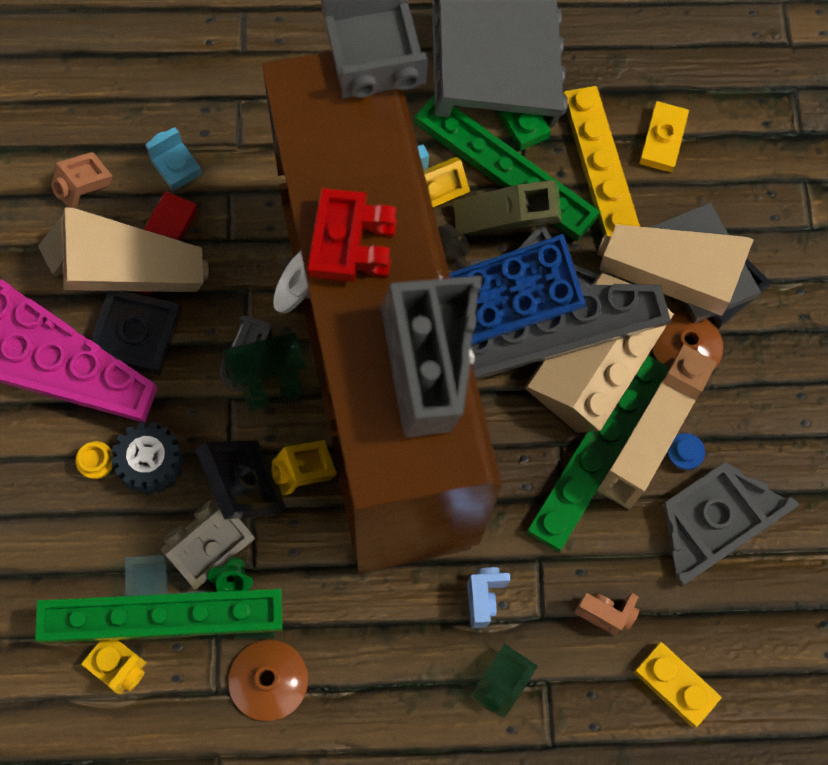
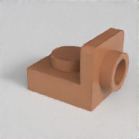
[51,152,112,208]
[573,593,640,636]

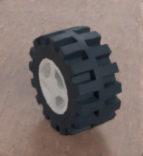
[111,422,184,495]

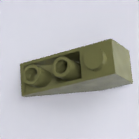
[453,180,562,236]

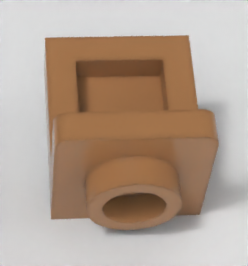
[663,344,717,400]

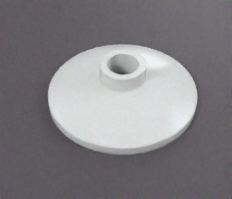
[273,251,310,314]

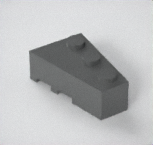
[381,276,482,438]

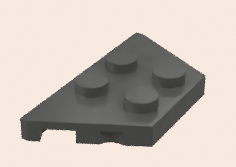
[662,462,799,588]

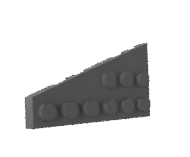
[471,283,671,379]

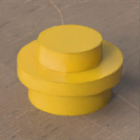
[75,441,114,479]

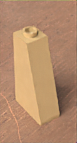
[61,207,209,292]
[597,224,754,316]
[597,371,696,510]

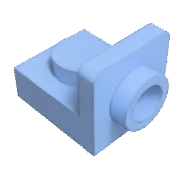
[467,567,510,628]

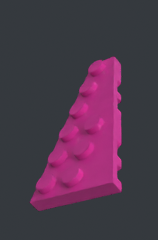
[0,279,158,423]

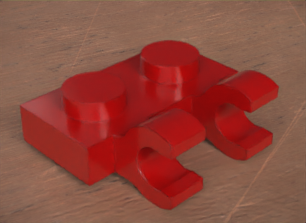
[308,188,397,282]

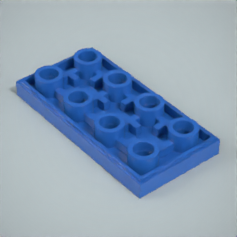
[449,234,587,345]

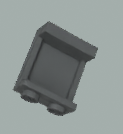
[321,0,428,98]

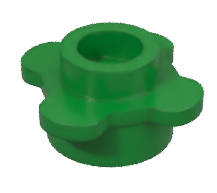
[207,557,253,592]

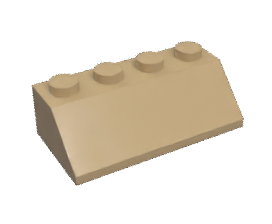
[524,273,674,433]

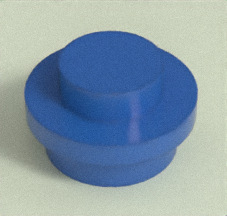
[667,433,705,471]

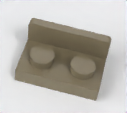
[160,500,255,590]

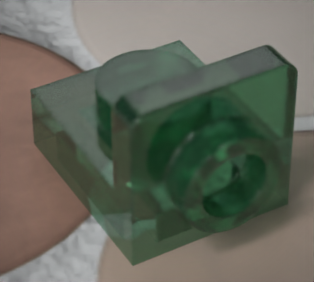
[472,644,538,718]

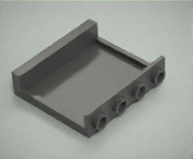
[432,0,567,128]

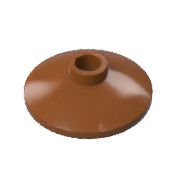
[652,311,723,373]
[228,640,308,721]

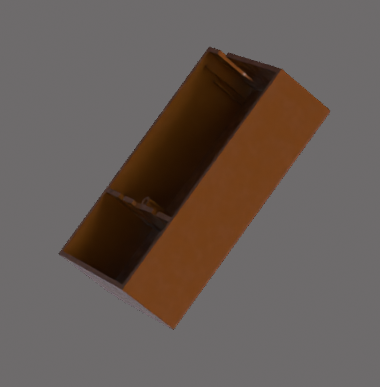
[262,52,502,574]

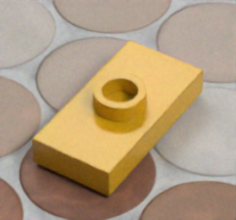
[639,101,689,173]

